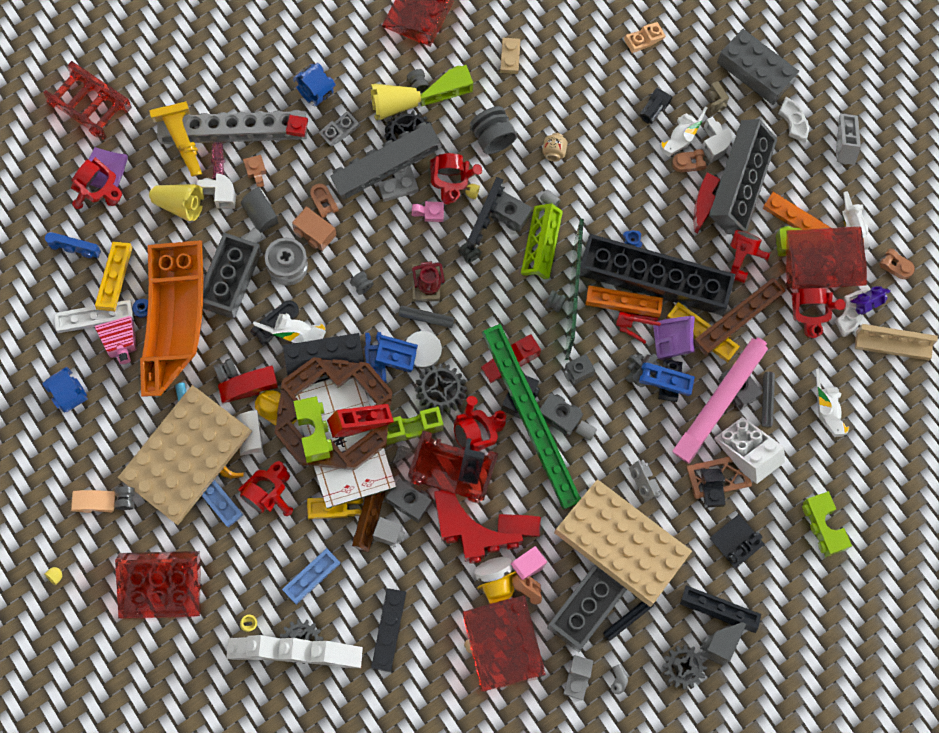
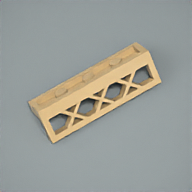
[855,324,938,361]

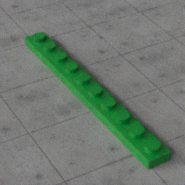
[482,324,581,510]

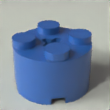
[42,367,88,413]

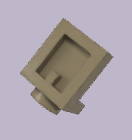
[709,81,729,113]

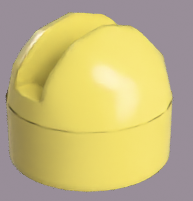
[465,184,480,200]
[44,567,62,585]
[240,615,257,632]

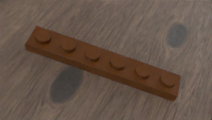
[694,277,786,356]

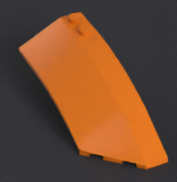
[140,240,203,397]

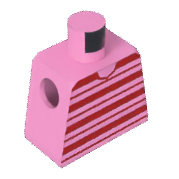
[95,316,137,364]

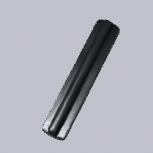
[603,601,654,641]

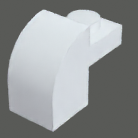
[701,117,732,163]
[197,173,236,209]

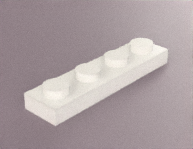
[54,300,134,333]

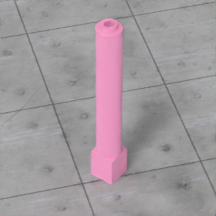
[672,337,768,464]

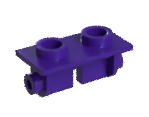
[850,286,891,315]

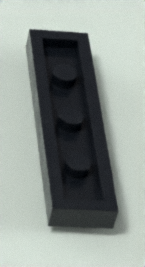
[467,177,505,251]
[680,585,761,633]
[371,588,407,672]

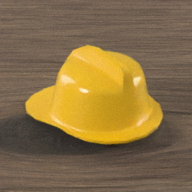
[255,390,297,425]
[477,571,517,605]

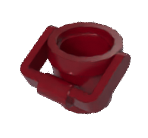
[412,261,445,294]

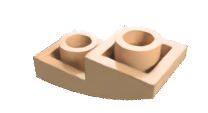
[624,22,666,53]
[71,490,115,513]

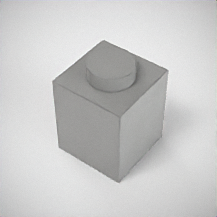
[373,517,405,547]

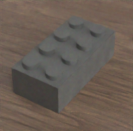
[717,29,799,105]
[202,233,262,319]
[547,565,627,653]

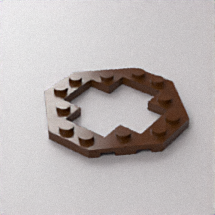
[274,357,392,470]

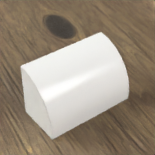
[236,410,263,456]

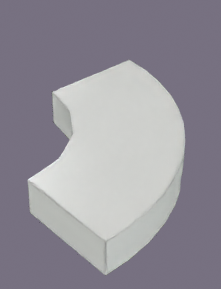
[778,97,809,143]
[835,290,863,338]

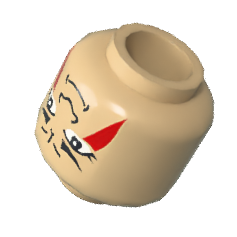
[542,133,568,162]

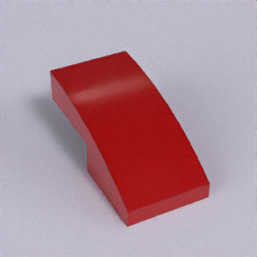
[498,514,541,537]

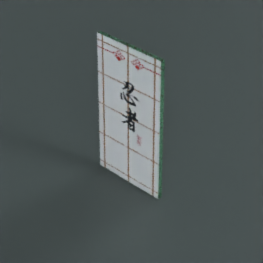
[296,377,396,509]

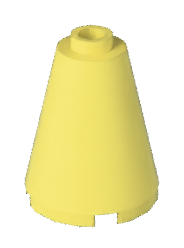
[371,84,421,121]
[149,184,204,221]

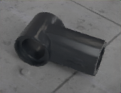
[639,87,673,124]

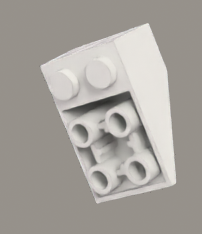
[715,417,785,484]

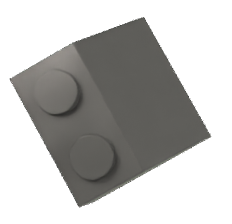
[700,622,746,666]

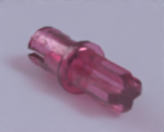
[211,142,226,179]

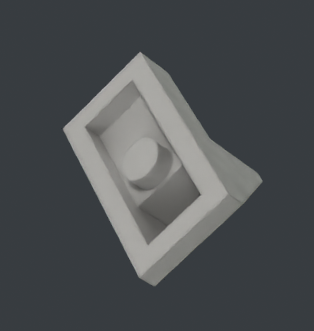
[563,655,593,700]

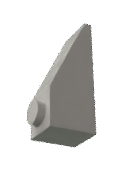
[836,113,861,165]

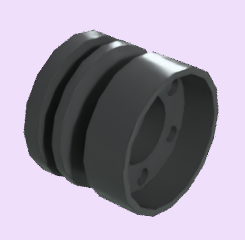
[470,106,518,154]

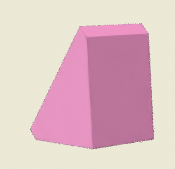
[511,546,547,580]

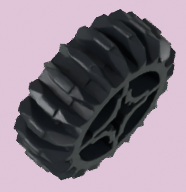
[384,110,432,142]

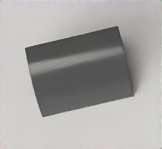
[241,187,278,233]

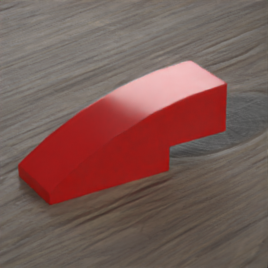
[693,172,720,234]
[218,365,278,404]

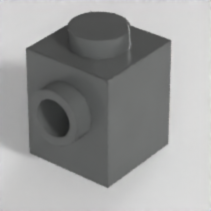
[564,354,595,386]

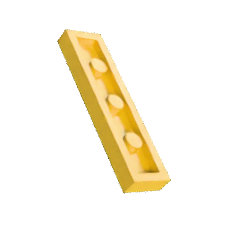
[95,242,132,312]
[666,302,740,363]

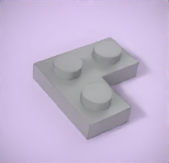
[378,165,419,202]

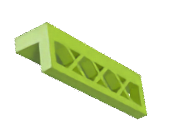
[521,203,563,280]

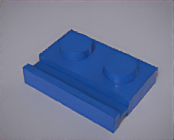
[374,335,418,373]

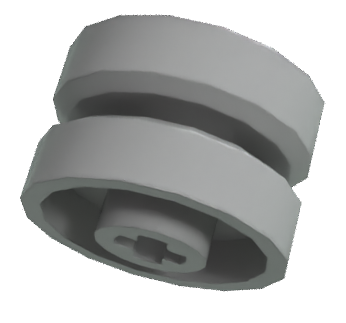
[265,237,308,286]

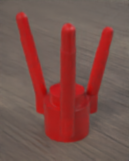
[616,311,661,344]

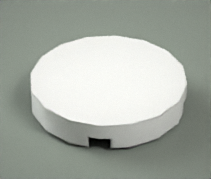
[406,331,442,369]
[474,557,514,582]

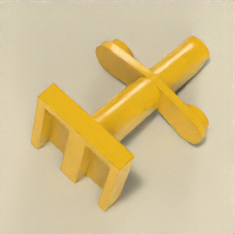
[149,101,202,177]

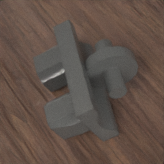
[625,353,660,387]

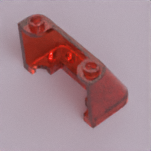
[408,430,499,503]

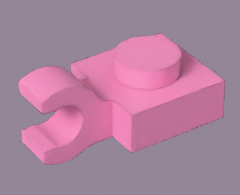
[412,201,444,222]

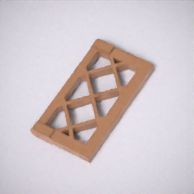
[686,457,752,499]

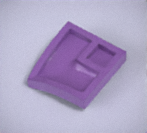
[89,147,128,189]
[653,316,695,360]

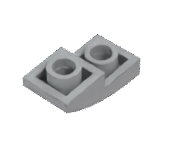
[319,111,361,146]

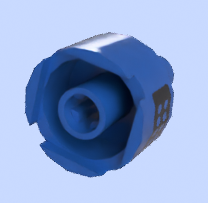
[293,62,336,107]

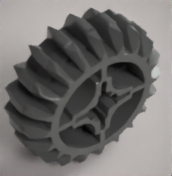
[415,363,467,415]

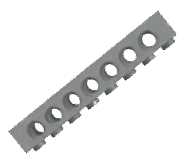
[157,110,307,144]

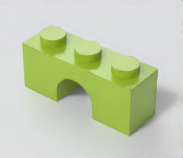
[293,396,333,463]
[387,407,444,445]
[802,491,852,558]

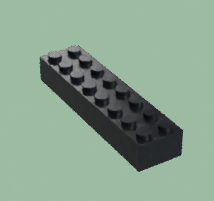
[578,234,735,316]

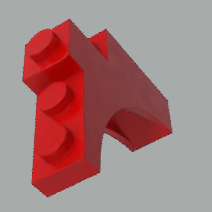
[434,488,523,564]

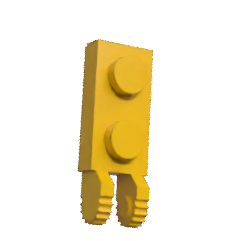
[307,498,363,519]

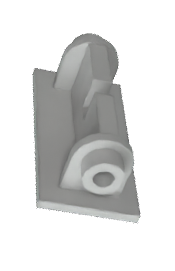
[629,460,661,503]

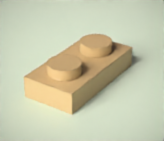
[500,38,520,74]

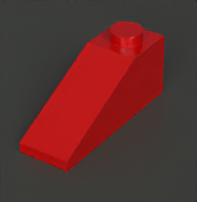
[481,334,541,384]
[327,404,394,438]

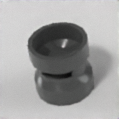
[407,69,429,94]
[213,358,239,383]
[114,487,135,510]

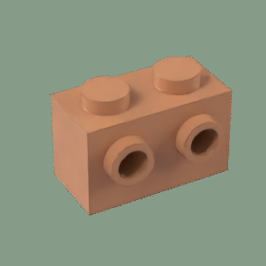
[292,206,336,251]

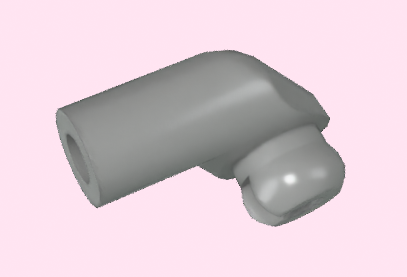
[611,664,628,694]

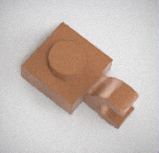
[243,155,267,187]

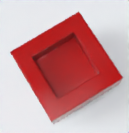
[286,115,308,138]

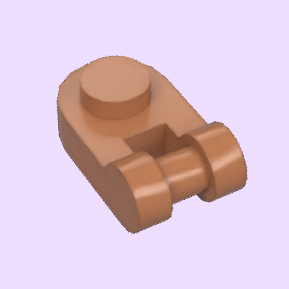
[672,149,707,173]
[310,184,339,218]
[879,249,915,279]
[512,574,542,605]

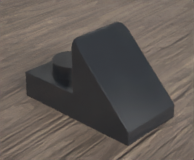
[700,468,726,508]

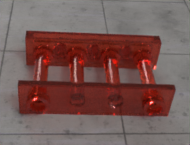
[43,61,132,139]

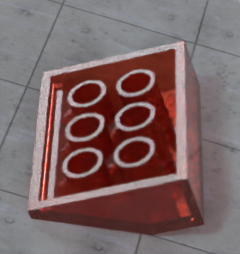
[382,0,454,47]
[786,226,867,290]
[115,551,201,619]
[462,595,546,692]

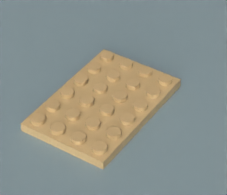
[118,385,252,525]
[554,479,692,607]

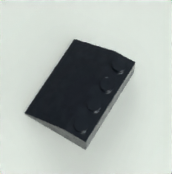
[283,333,367,394]

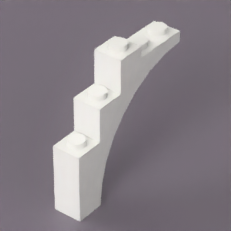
[226,635,363,668]

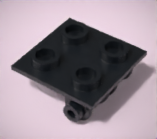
[709,514,765,569]

